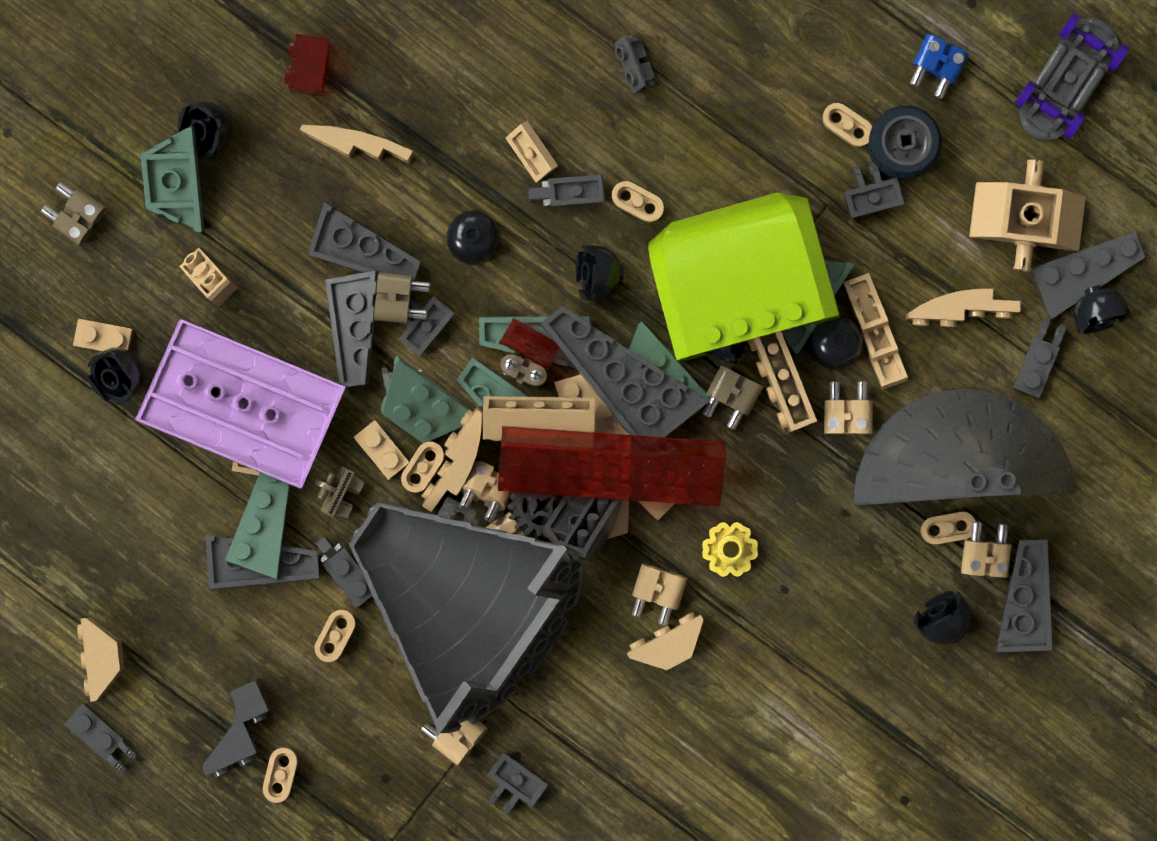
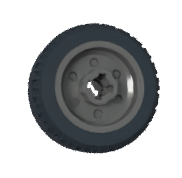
[868,105,942,180]

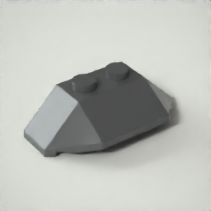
[542,481,626,563]

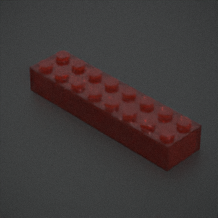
[498,426,726,507]

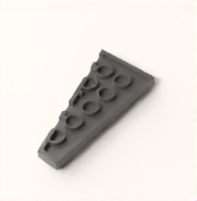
[540,306,709,453]

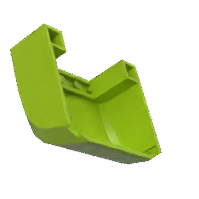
[648,192,840,362]

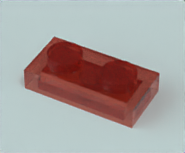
[499,318,559,370]

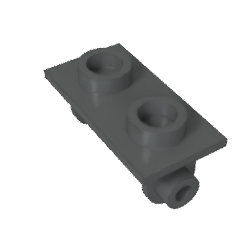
[614,34,656,94]

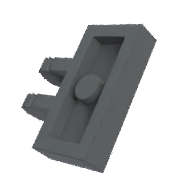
[843,162,904,219]
[398,297,455,357]
[487,752,548,815]

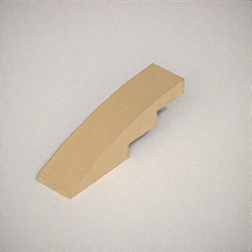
[300,125,414,164]
[843,273,908,390]

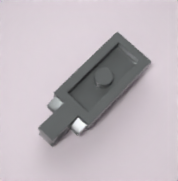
[528,175,605,207]
[315,536,372,608]

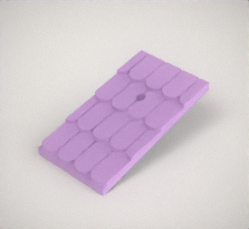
[135,319,345,489]

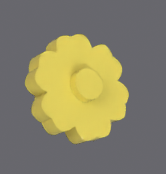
[702,522,758,577]

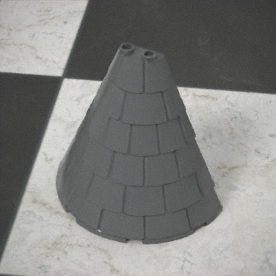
[854,389,1075,505]
[349,502,583,733]

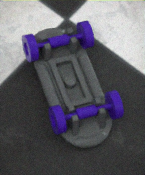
[1014,12,1129,140]

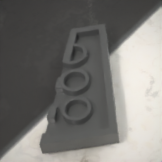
[307,202,421,281]
[1031,232,1145,320]
[325,271,380,388]
[205,535,321,591]
[995,539,1052,652]

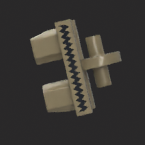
[314,466,364,518]

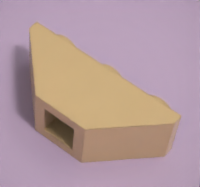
[179,248,238,307]
[627,612,703,670]
[77,617,125,702]

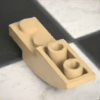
[906,289,1020,327]
[421,406,482,512]

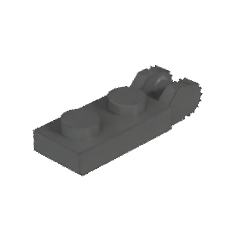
[1013,318,1066,399]
[64,703,139,773]

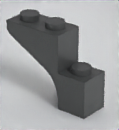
[203,679,271,777]

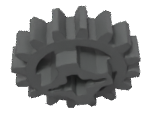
[507,478,562,539]

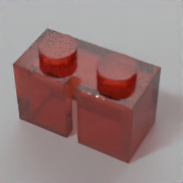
[285,34,331,97]

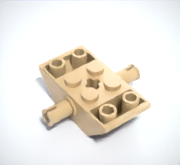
[969,160,1086,272]

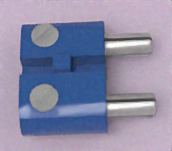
[910,34,969,99]

